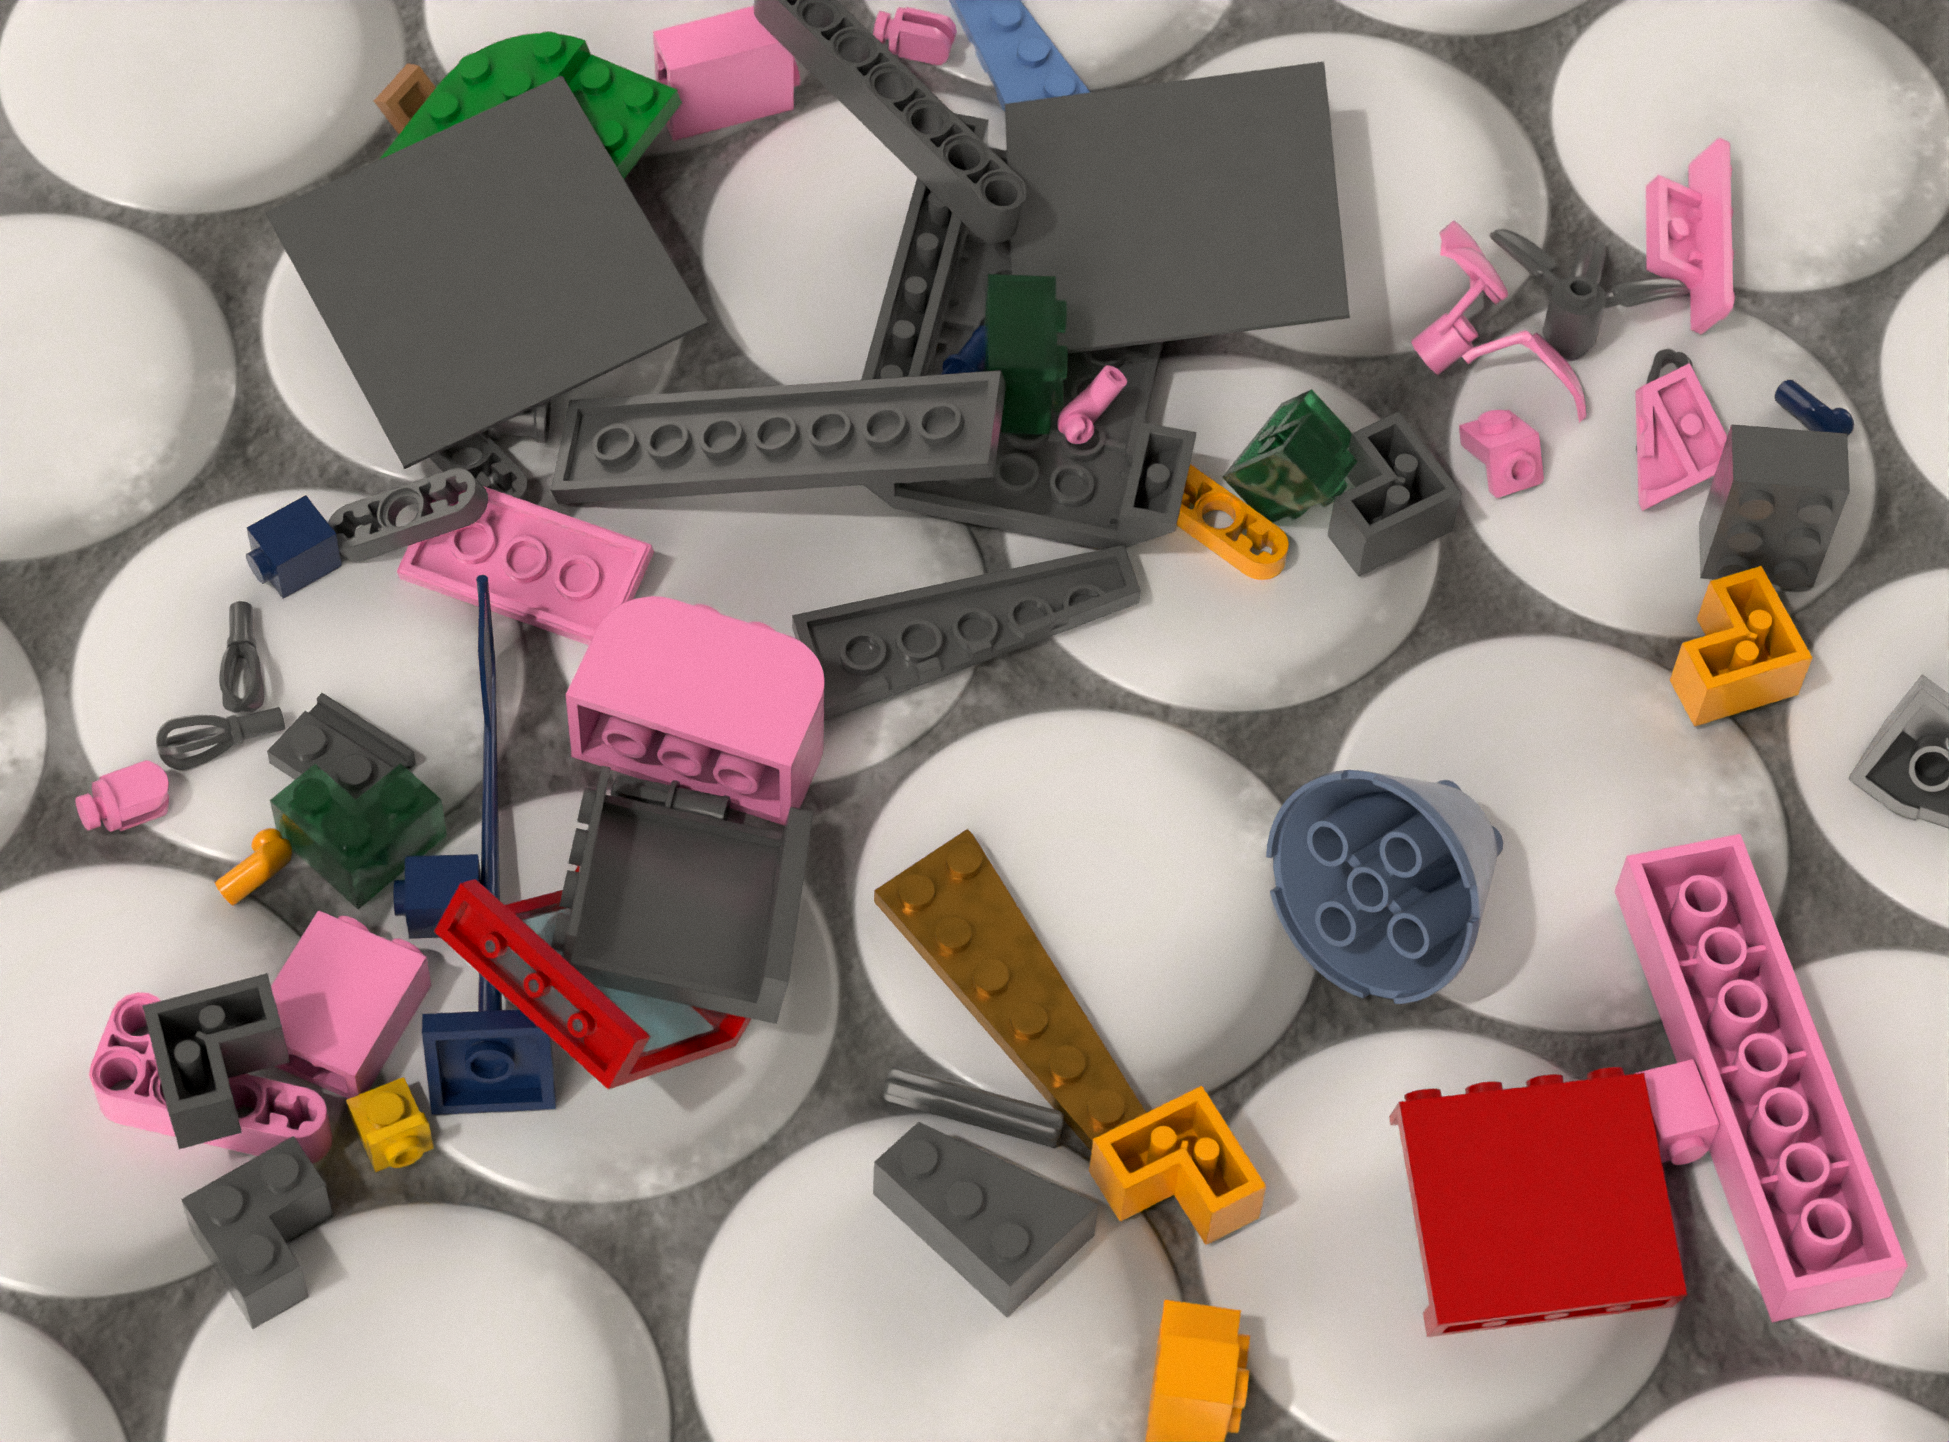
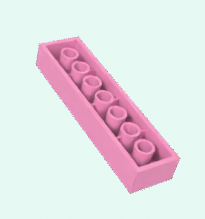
[1614,834,1908,1322]

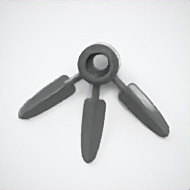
[1489,229,1689,359]

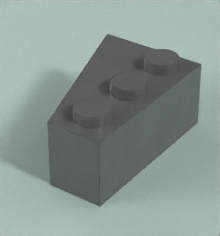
[873,1122,1099,1317]

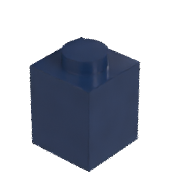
[246,495,342,599]
[393,854,481,939]

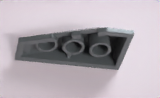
[1849,674,1949,829]

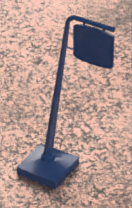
[422,575,556,1115]

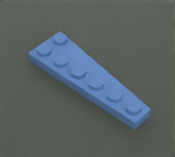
[949,0,1090,111]

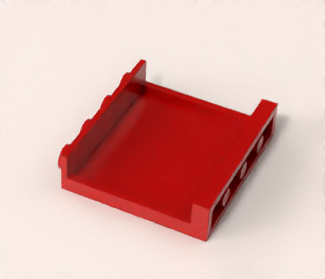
[1389,1067,1687,1337]

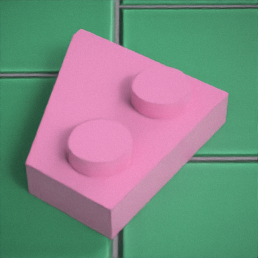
[1635,363,1727,511]

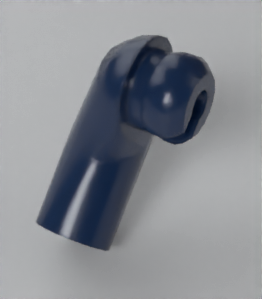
[1774,379,1854,436]

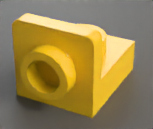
[346,1077,434,1172]

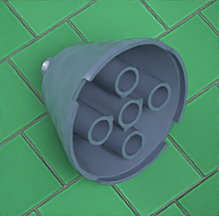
[1266,770,1503,1004]

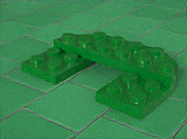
[379,31,682,179]

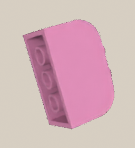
[566,596,824,826]

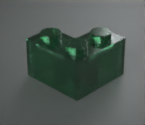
[983,274,1068,434]
[1222,389,1358,522]
[270,763,447,909]

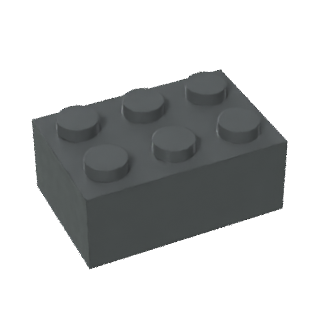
[1699,424,1850,589]

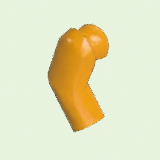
[214,828,292,906]

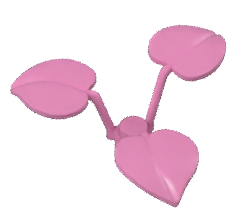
[1411,221,1586,423]

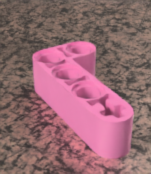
[89,992,333,1164]

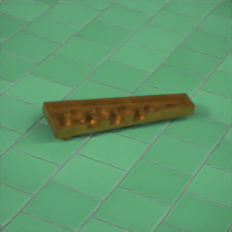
[874,829,1146,1151]

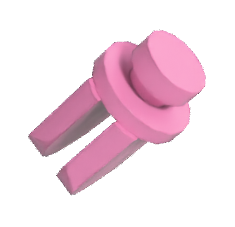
[873,7,957,66]
[75,760,169,832]

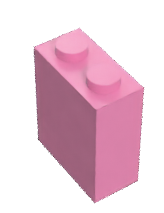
[653,6,800,141]
[271,910,431,1099]

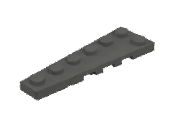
[792,545,1141,721]

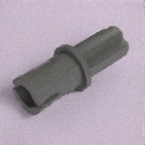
[611,775,731,821]

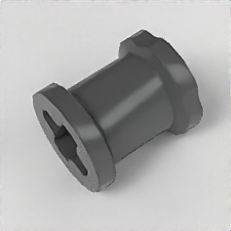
[488,400,551,444]

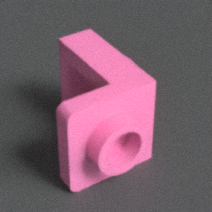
[1459,410,1544,498]

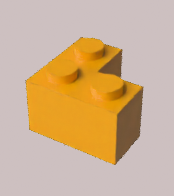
[1670,566,1812,727]
[1089,1086,1267,1245]
[1145,1299,1250,1442]

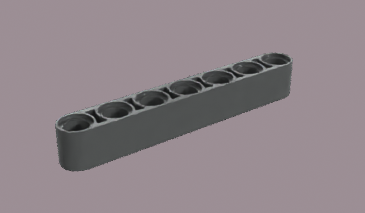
[753,0,1027,243]

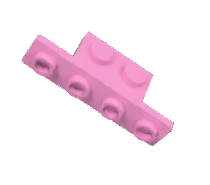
[1646,138,1735,334]

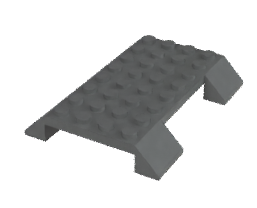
[861,113,1197,549]

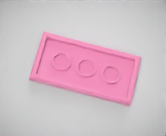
[397,486,654,645]

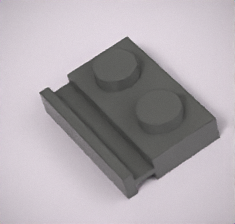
[267,693,416,823]

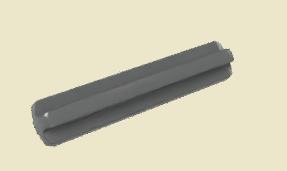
[884,1066,1064,1147]

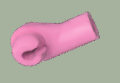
[1058,365,1127,444]

